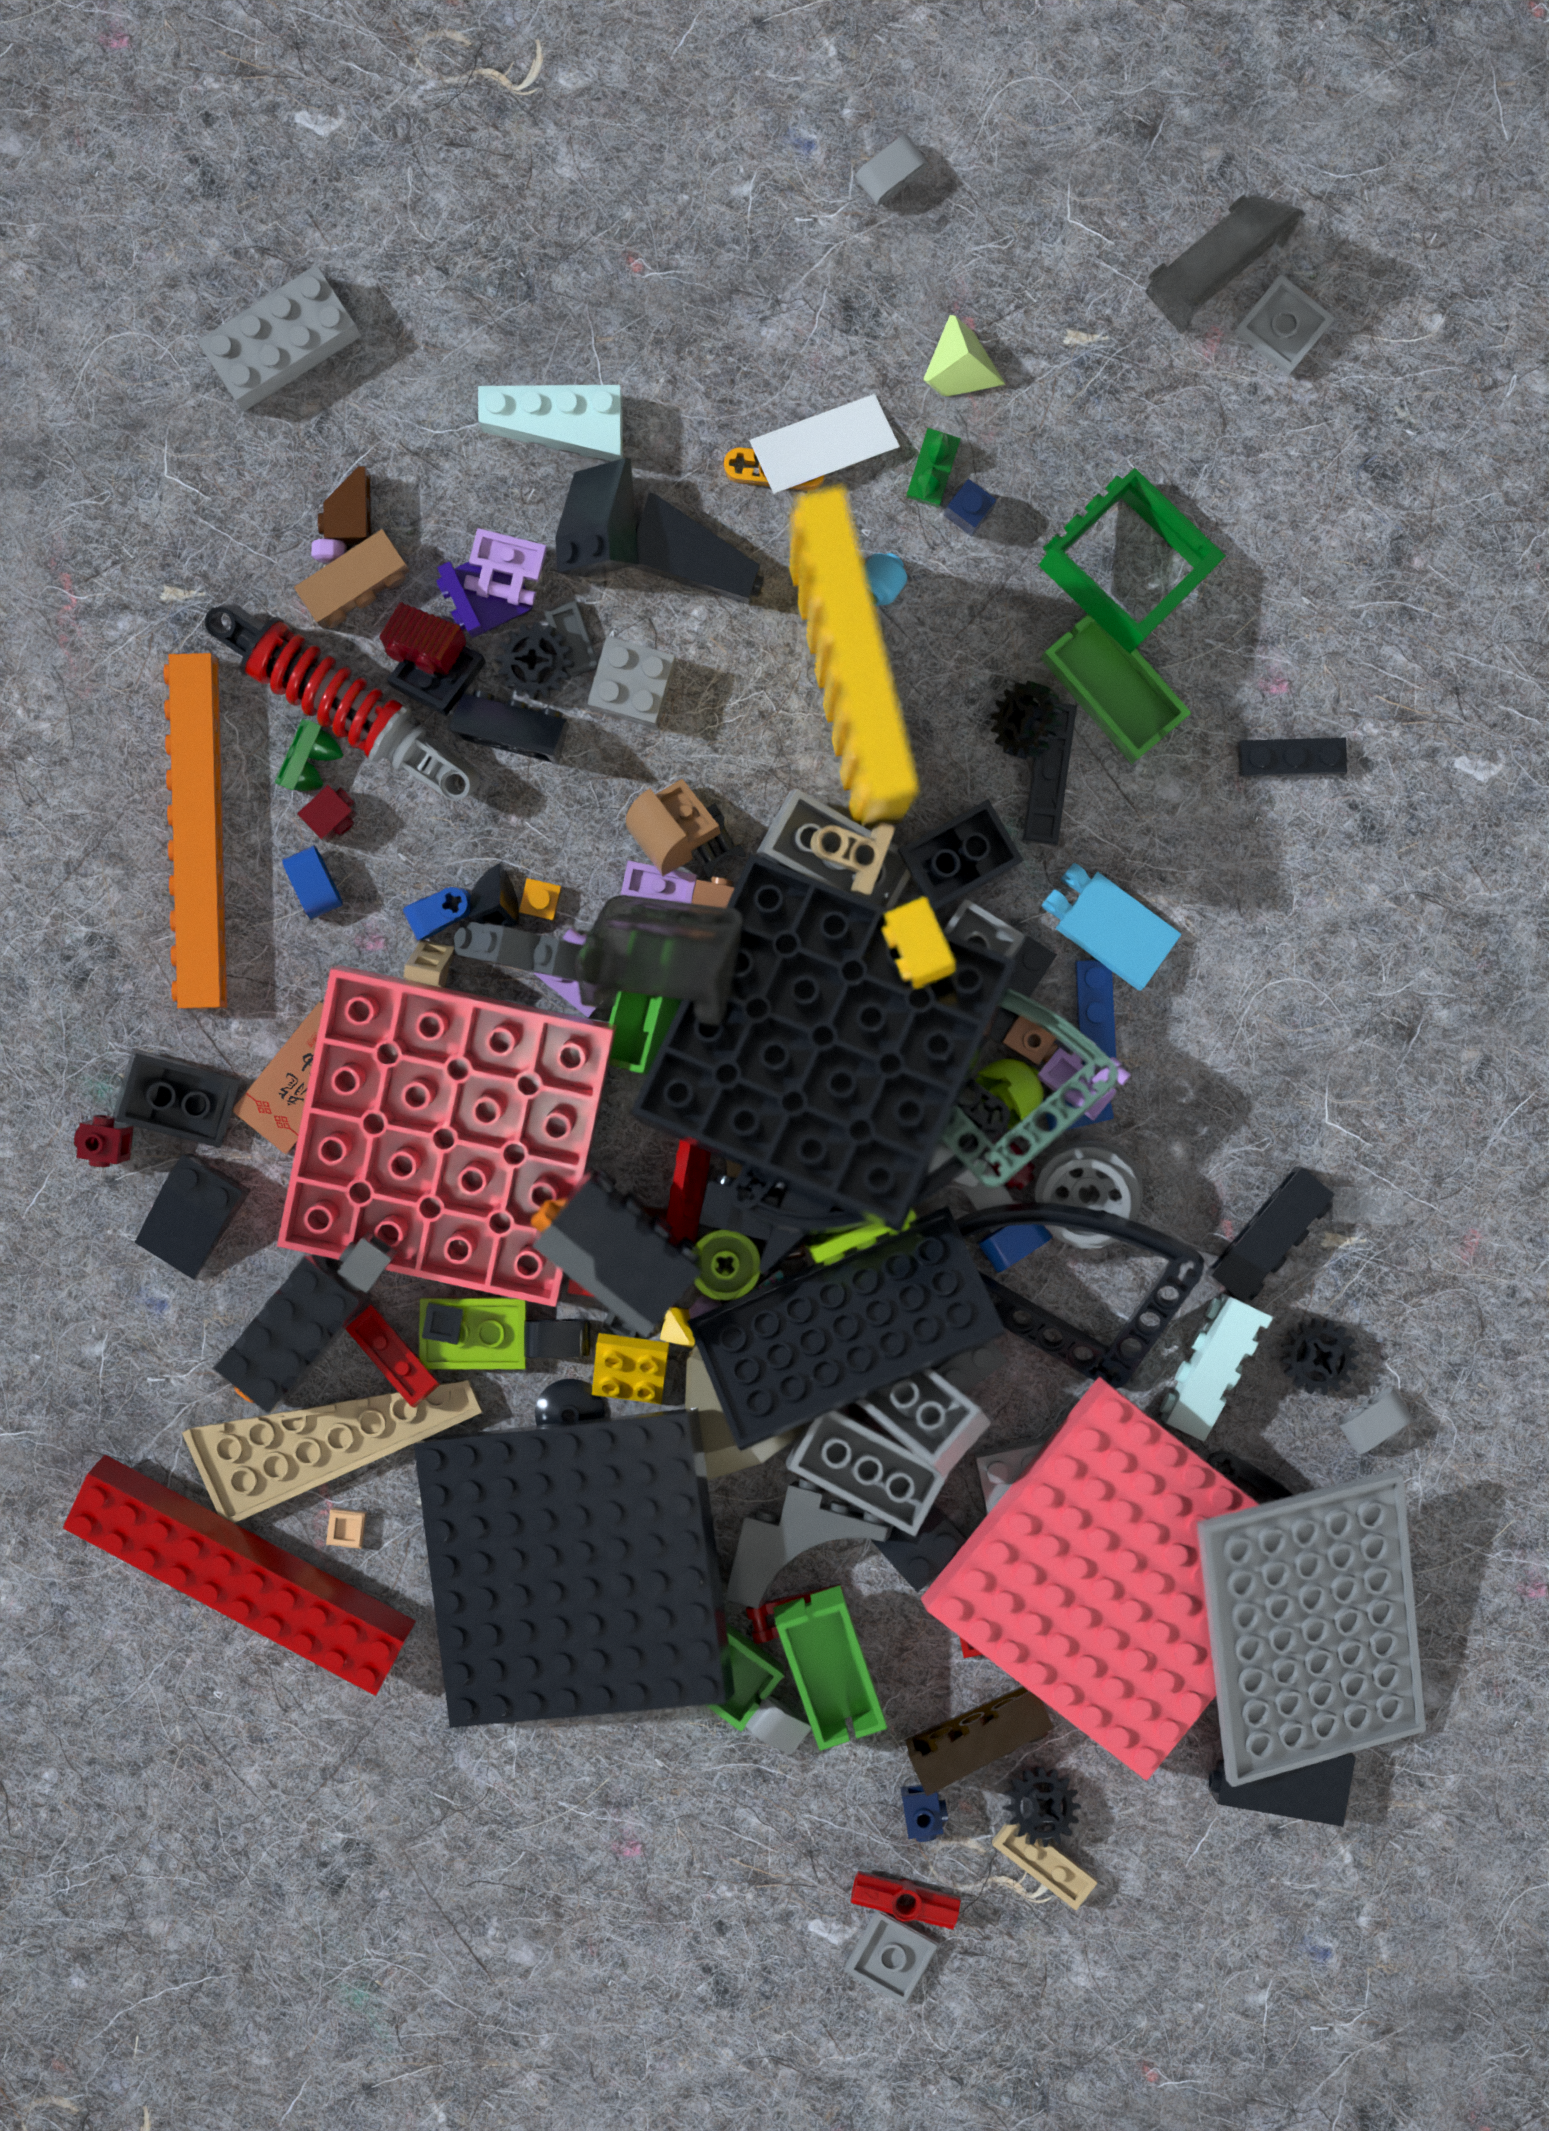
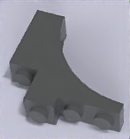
[453,920,629,992]
[725,1477,893,1609]

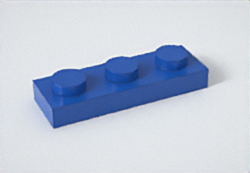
[1075,960,1116,1066]

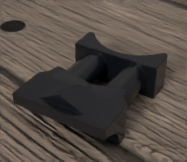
[696,803,746,878]

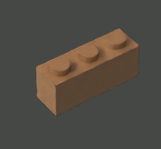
[294,529,410,628]

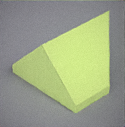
[923,315,1005,397]

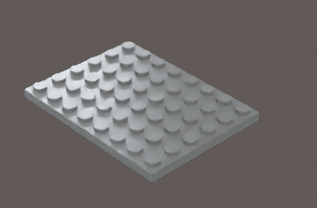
[1197,1469,1426,1787]

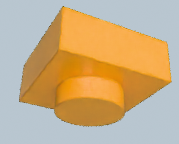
[519,878,562,921]

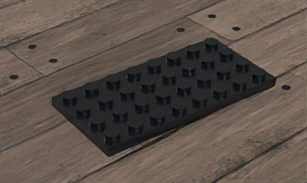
[687,1206,1006,1452]

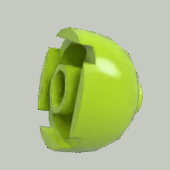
[975,1058,1043,1130]

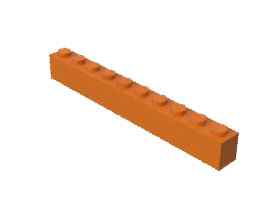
[163,653,227,1009]

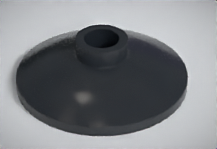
[535,1378,605,1425]

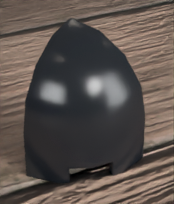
[470,863,519,928]

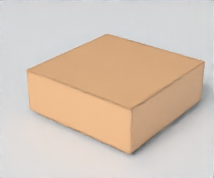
[326,1508,367,1549]

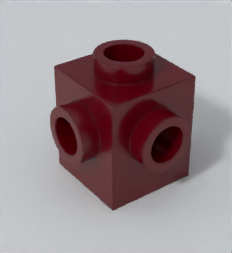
[74,1115,134,1167]

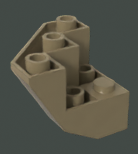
[685,1345,807,1480]

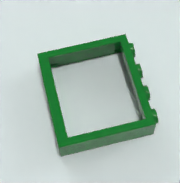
[1038,467,1226,654]

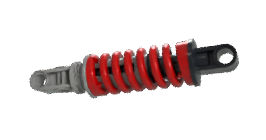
[205,604,480,801]

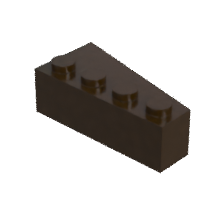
[905,1686,1054,1797]

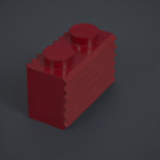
[379,602,466,675]

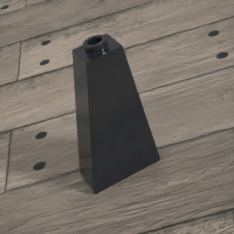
[631,492,764,605]
[1208,1753,1356,1827]

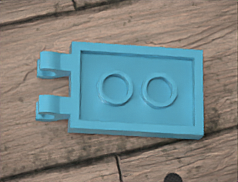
[1041,863,1182,991]

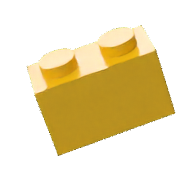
[882,897,955,989]

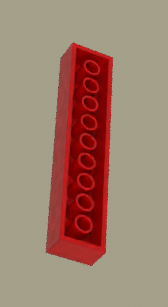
[63,1454,416,1696]

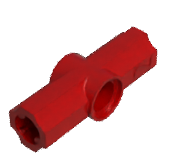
[850,1870,961,1930]

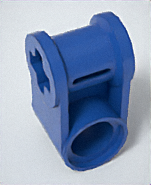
[402,887,471,942]

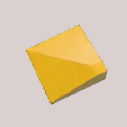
[660,1306,695,1348]

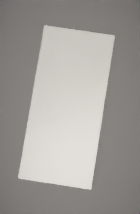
[749,394,900,494]

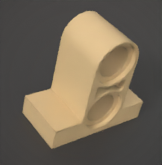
[810,822,895,896]
[403,940,454,988]

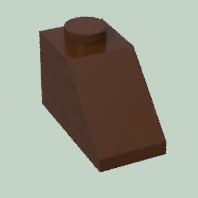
[318,466,372,545]

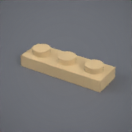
[992,1823,1098,1910]

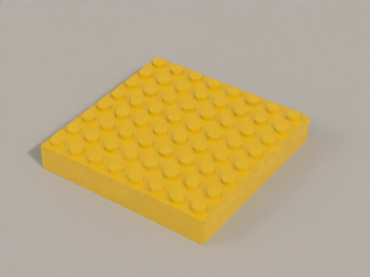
[789,487,917,830]

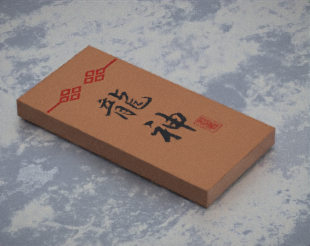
[232,1001,324,1155]

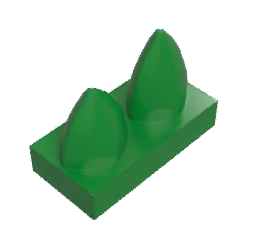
[906,428,961,508]
[274,719,344,791]

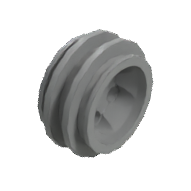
[1035,1140,1143,1248]

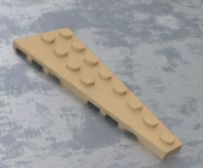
[182,1379,483,1523]

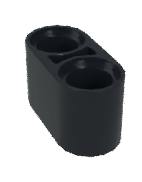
[524,1319,590,1358]

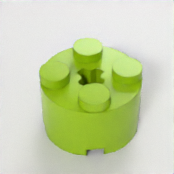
[694,1228,761,1300]

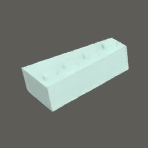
[478,385,623,462]
[1160,1293,1273,1442]

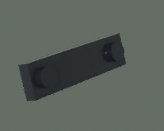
[1022,703,1077,846]

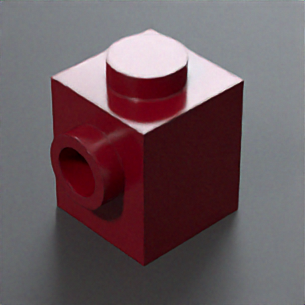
[297,785,357,843]

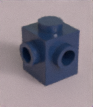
[900,1784,949,1842]

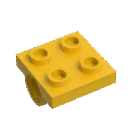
[592,1333,669,1404]

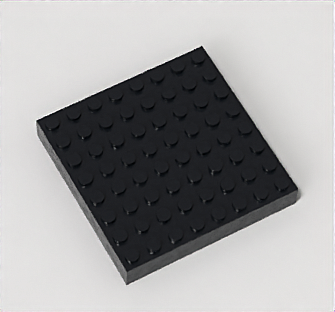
[630,854,1017,1234]
[414,1407,735,1728]

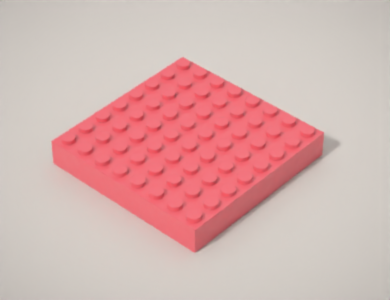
[277,965,617,1307]
[921,1376,1261,1781]

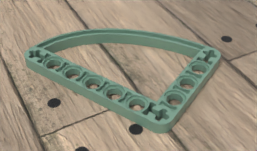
[942,989,1118,1188]

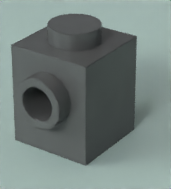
[338,1231,397,1293]

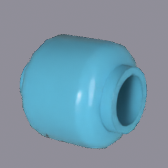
[862,553,907,606]

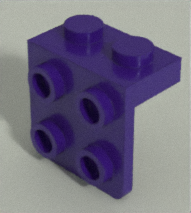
[436,561,533,639]

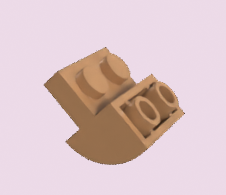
[626,779,721,876]

